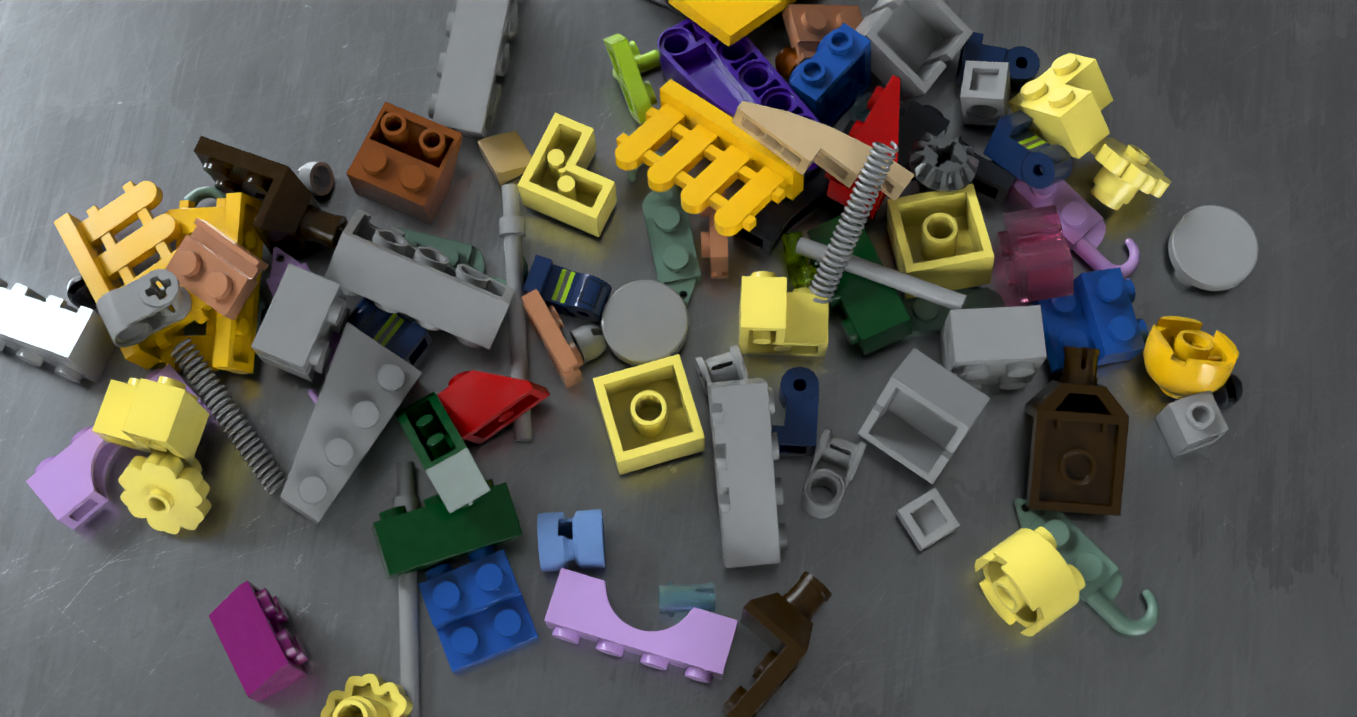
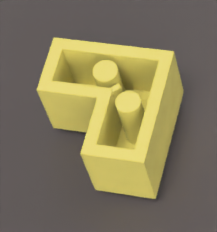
[1007,53,1114,159]
[517,113,617,237]
[738,271,829,357]
[92,376,209,464]

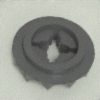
[908,130,979,192]

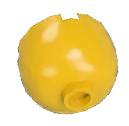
[1143,316,1239,399]

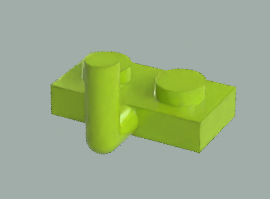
[603,33,661,124]

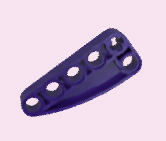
[657,18,820,172]

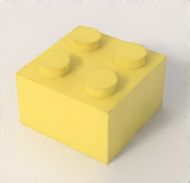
[886,183,995,299]
[593,354,705,475]

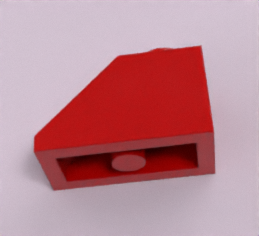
[437,370,550,444]

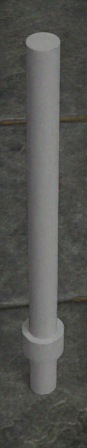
[499,184,532,441]
[393,461,420,717]

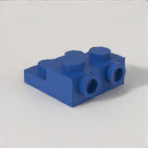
[789,23,871,127]
[1028,267,1148,373]
[418,546,539,674]

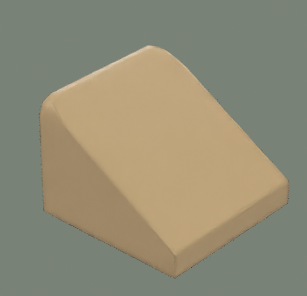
[477,131,532,186]

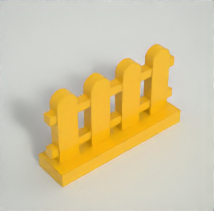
[615,79,804,236]
[54,181,212,370]
[155,192,263,374]

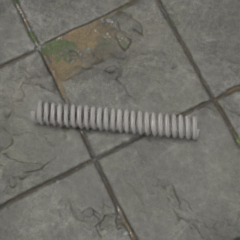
[809,141,899,304]
[171,338,287,495]

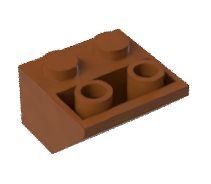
[346,101,463,225]

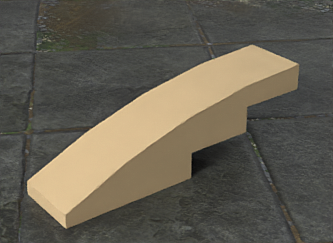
[732,101,915,201]

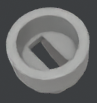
[297,161,334,196]
[570,324,606,363]

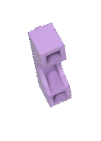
[26,364,212,530]
[544,568,738,684]

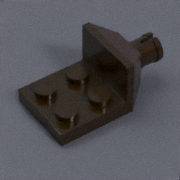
[194,136,348,259]
[1025,346,1129,516]
[721,571,832,717]

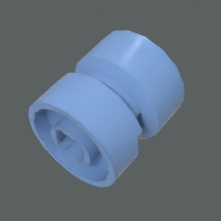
[537,509,606,572]

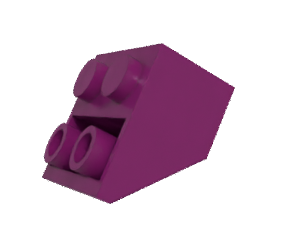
[208,580,309,702]

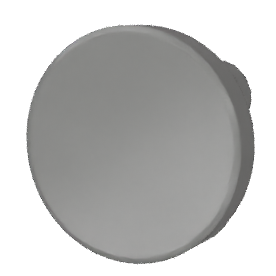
[1168,205,1259,291]
[601,280,689,367]

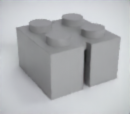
[855,0,973,101]
[251,263,350,382]
[938,305,1047,390]
[858,348,991,485]

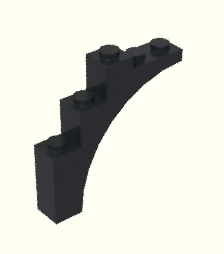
[733,100,1016,256]

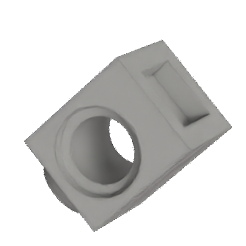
[960,61,1011,126]
[1155,390,1229,458]

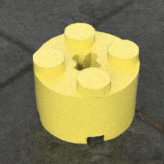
[975,526,1086,636]

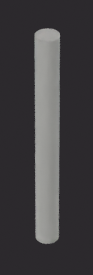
[795,237,967,310]

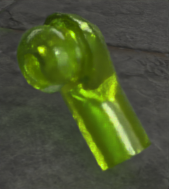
[781,231,818,290]

